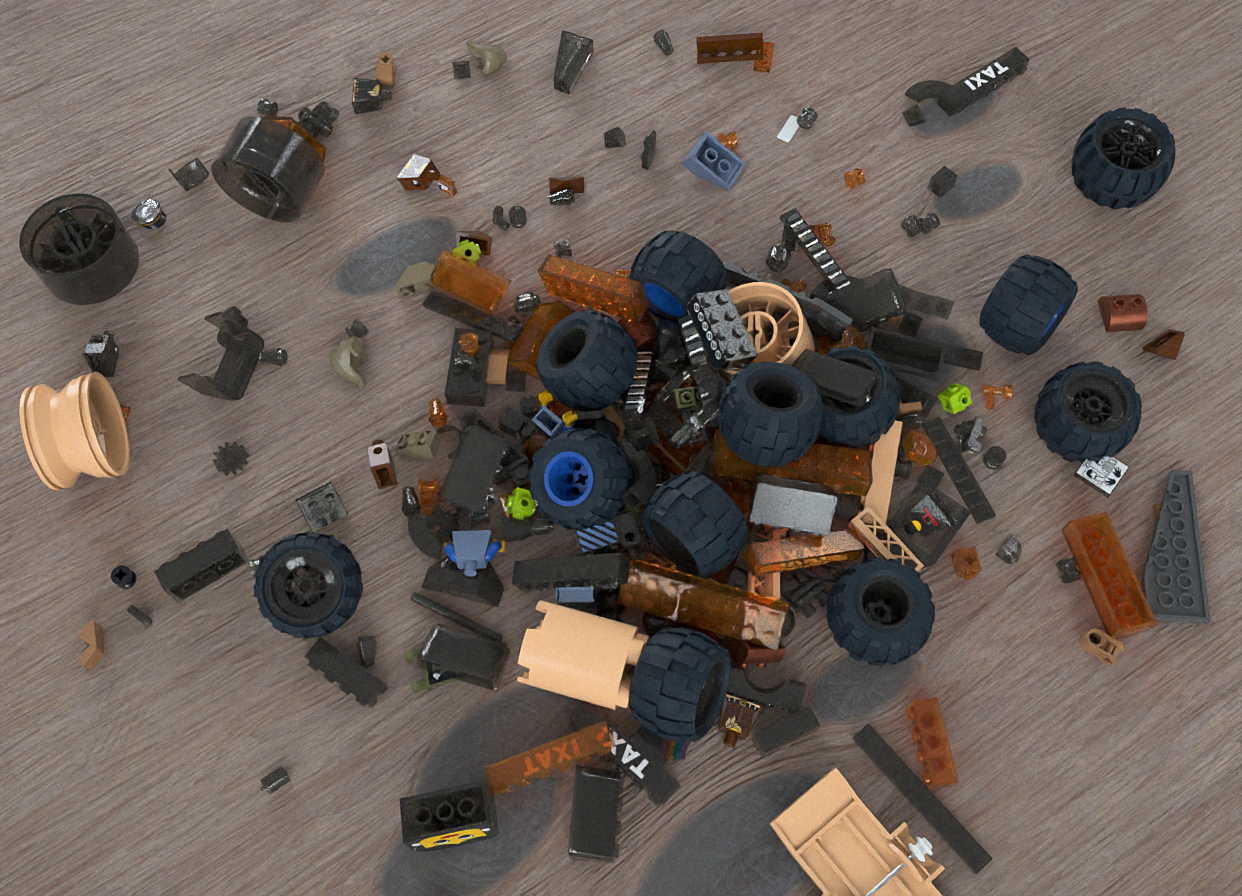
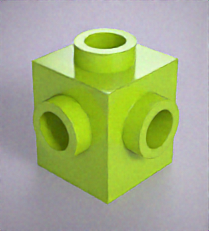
[453,239,481,267]
[938,383,973,414]
[506,487,536,520]

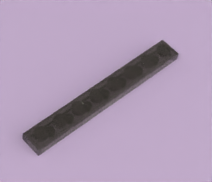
[852,723,993,874]

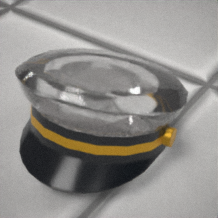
[131,199,166,229]

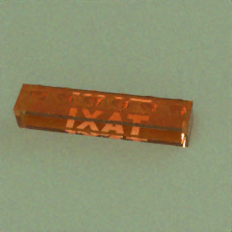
[744,529,865,576]
[484,721,616,795]

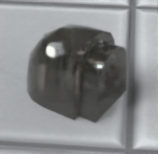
[995,535,1022,564]

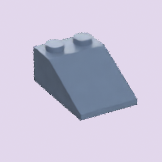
[681,131,746,190]

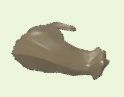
[466,40,507,75]
[329,336,369,389]

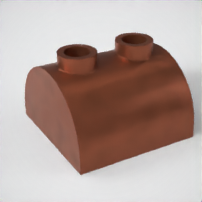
[1098,294,1147,332]
[618,308,666,355]
[728,629,786,668]

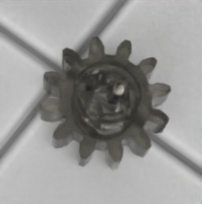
[213,441,249,475]

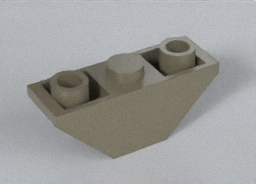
[395,261,451,298]
[395,429,440,460]

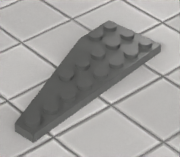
[724,262,853,349]
[1141,470,1211,624]

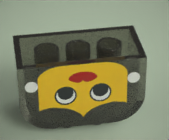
[399,780,499,852]

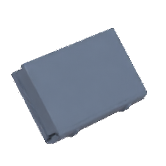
[555,587,595,608]

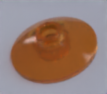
[903,431,937,466]

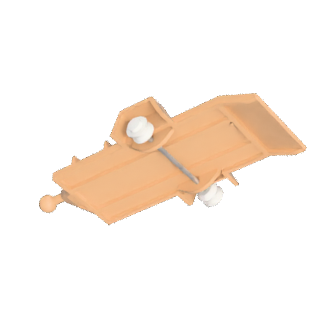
[769,767,945,896]

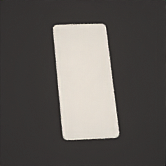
[777,115,803,142]

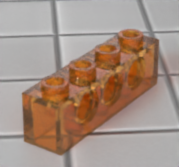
[907,697,959,790]

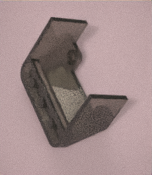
[178,311,264,401]

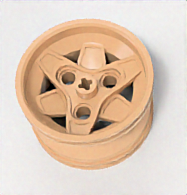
[19,372,130,490]

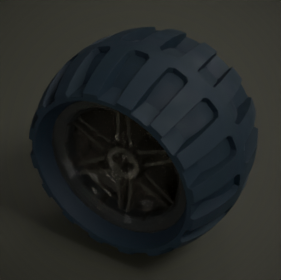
[1071,107,1176,209]

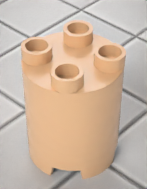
[517,600,649,710]

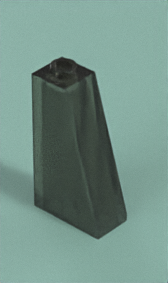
[554,30,594,94]

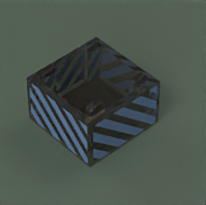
[575,519,621,563]

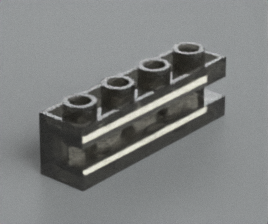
[304,637,388,708]

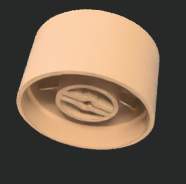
[702,282,815,385]

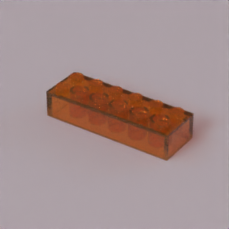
[537,254,649,322]
[1062,512,1157,640]

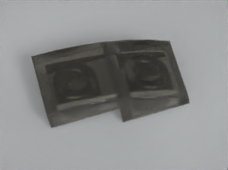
[640,130,656,170]

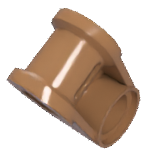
[375,53,396,85]
[1079,629,1125,666]

